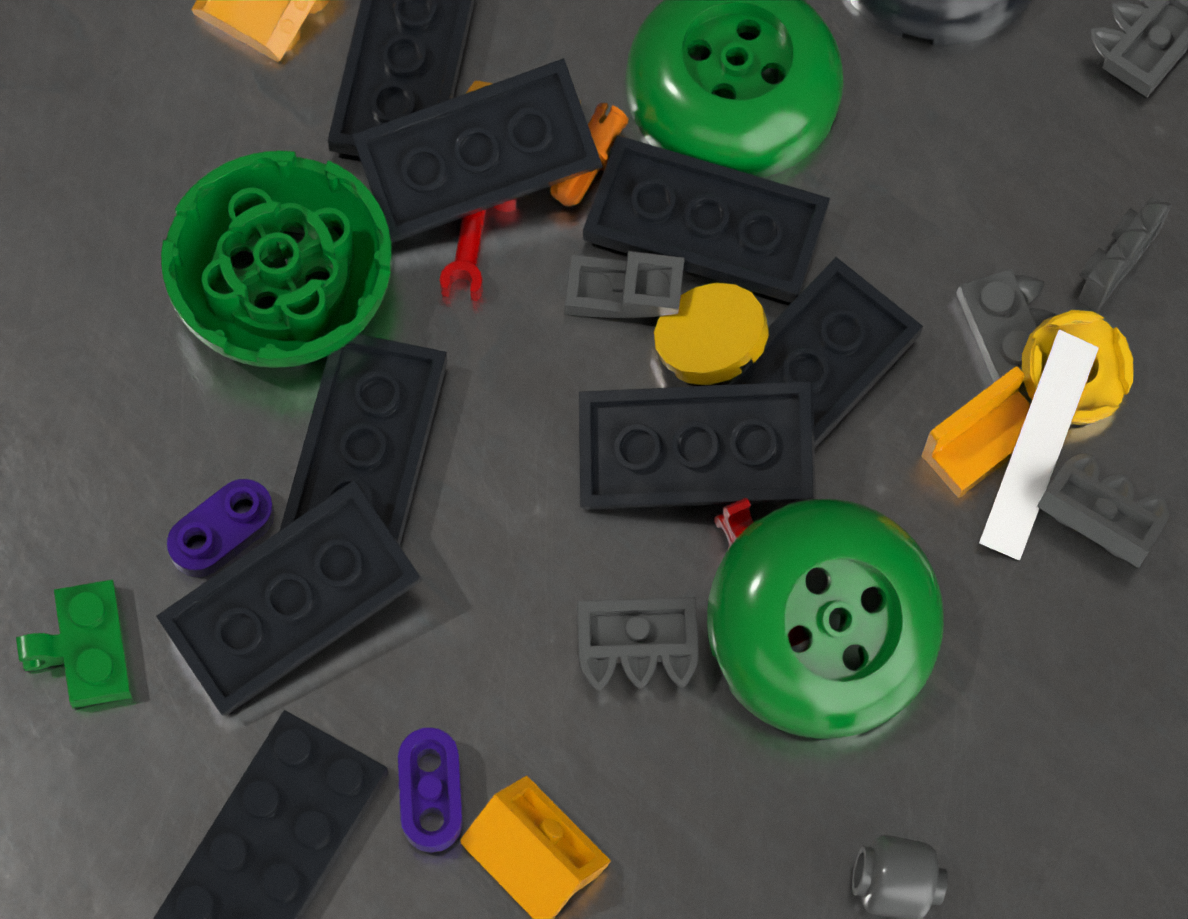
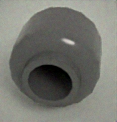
[852,835,948,919]

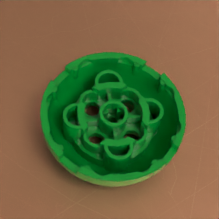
[625,0,843,178]
[161,151,392,368]
[707,499,944,739]

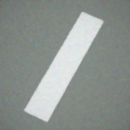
[979,330,1099,561]

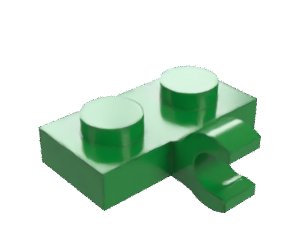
[16,579,132,709]

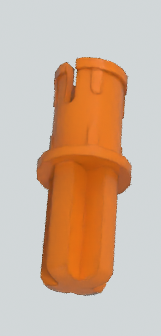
[551,103,628,207]

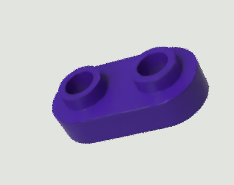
[167,479,275,577]
[398,728,463,852]

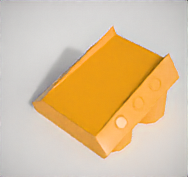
[191,0,330,62]

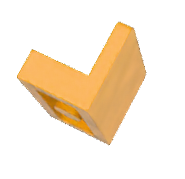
[921,366,1031,498]
[461,775,611,919]

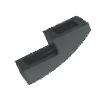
[564,251,684,318]

